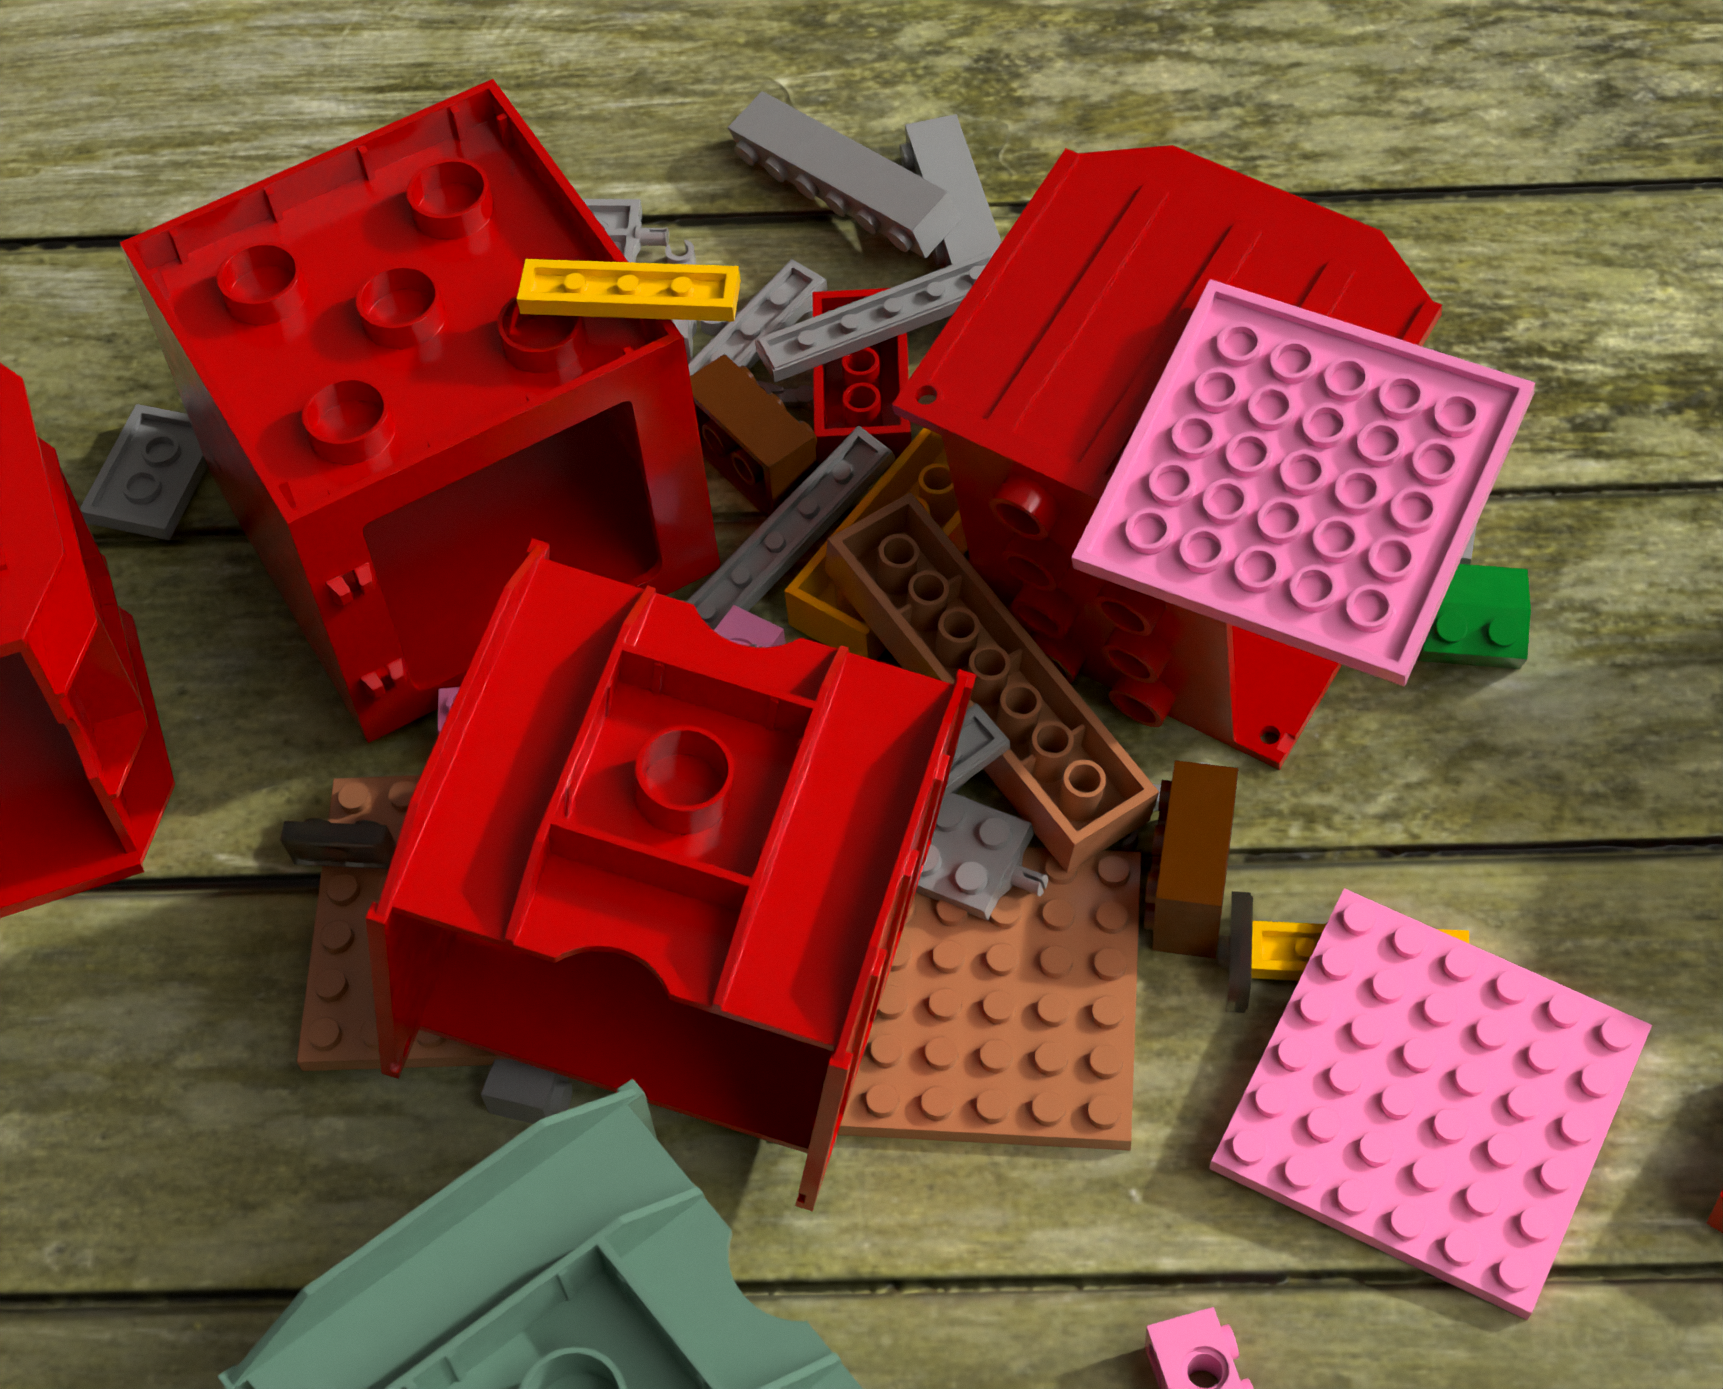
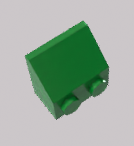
[1418,564,1531,669]

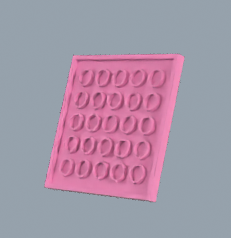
[1071,279,1535,687]
[1209,888,1652,1320]

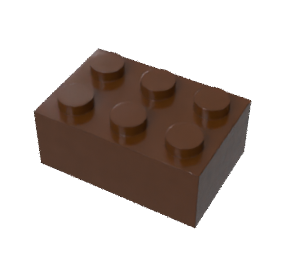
[690,354,819,518]
[1144,760,1239,959]

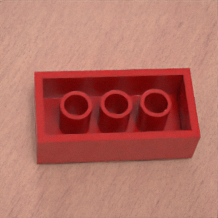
[812,288,912,469]

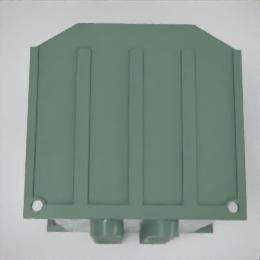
[218,1078,863,1389]

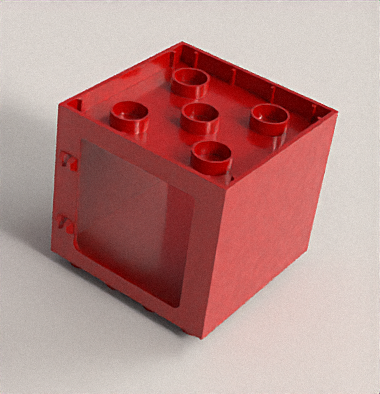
[120,79,720,743]

